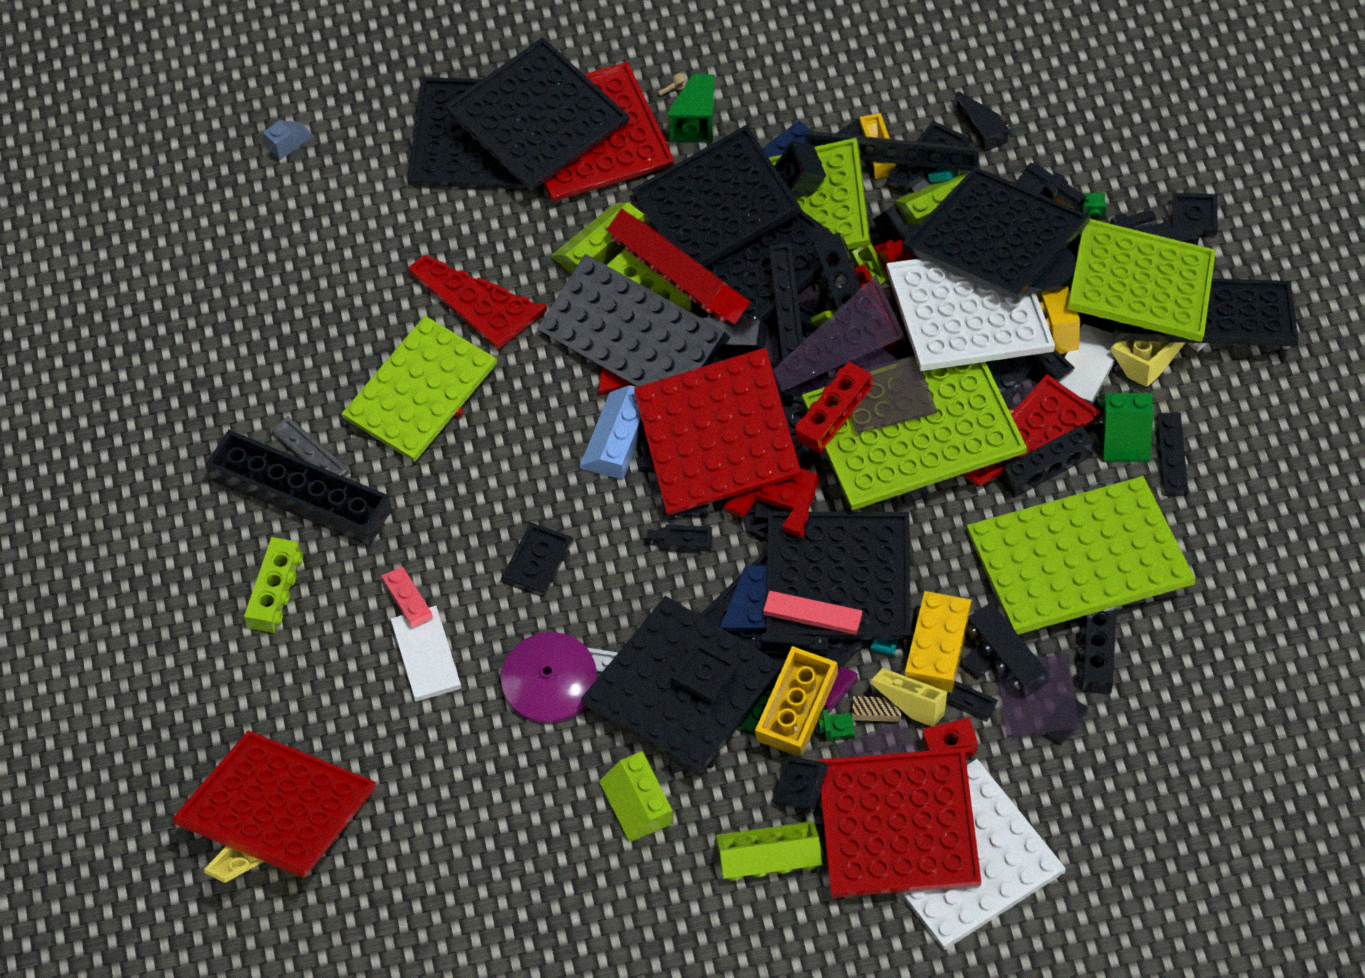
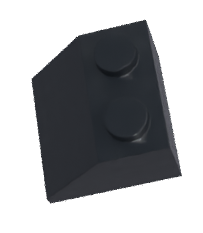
[774,140,826,199]

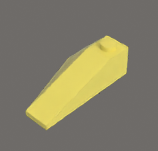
[1111,340,1185,387]
[204,846,264,883]

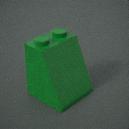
[668,74,716,143]
[1102,393,1153,462]

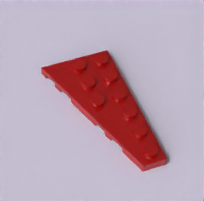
[961,374,1102,487]

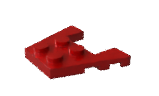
[724,468,819,538]

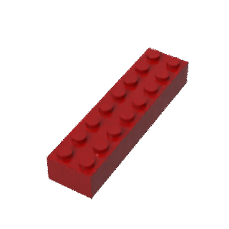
[606,208,750,324]

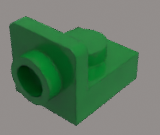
[1083,193,1106,220]
[819,710,855,742]

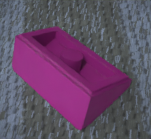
[822,667,858,714]

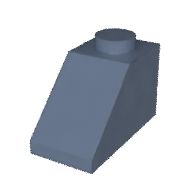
[263,120,313,160]

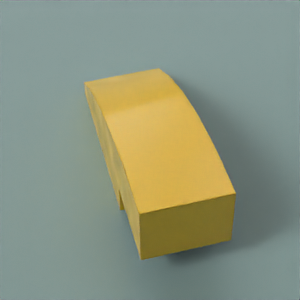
[860,113,896,179]

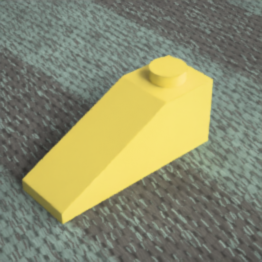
[871,668,947,727]

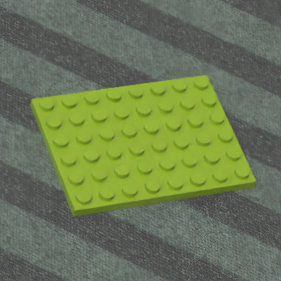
[802,358,1027,510]
[967,476,1195,634]

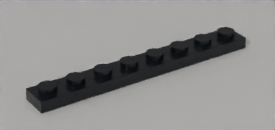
[805,131,980,171]

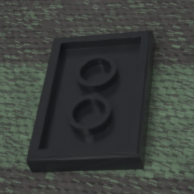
[501,522,573,597]

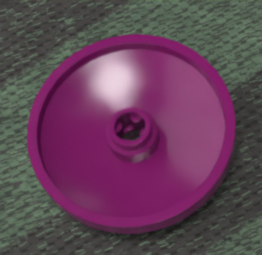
[501,632,597,724]

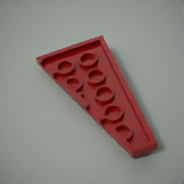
[408,255,547,350]

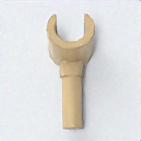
[658,73,686,96]

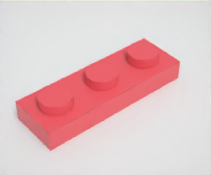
[381,566,433,628]

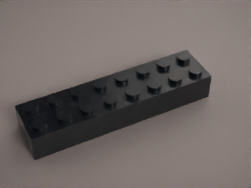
[205,429,392,546]

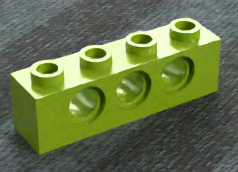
[607,249,691,312]
[244,537,303,633]

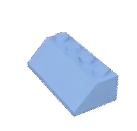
[580,385,644,480]

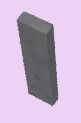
[271,416,350,477]

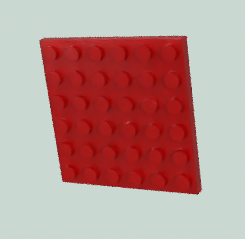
[544,62,675,202]
[634,347,802,516]
[173,730,376,878]
[818,748,982,898]

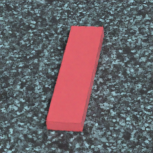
[763,591,862,635]

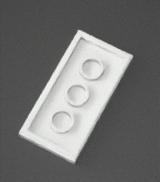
[1060,324,1119,405]
[391,606,462,702]

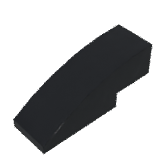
[1133,221,1199,245]

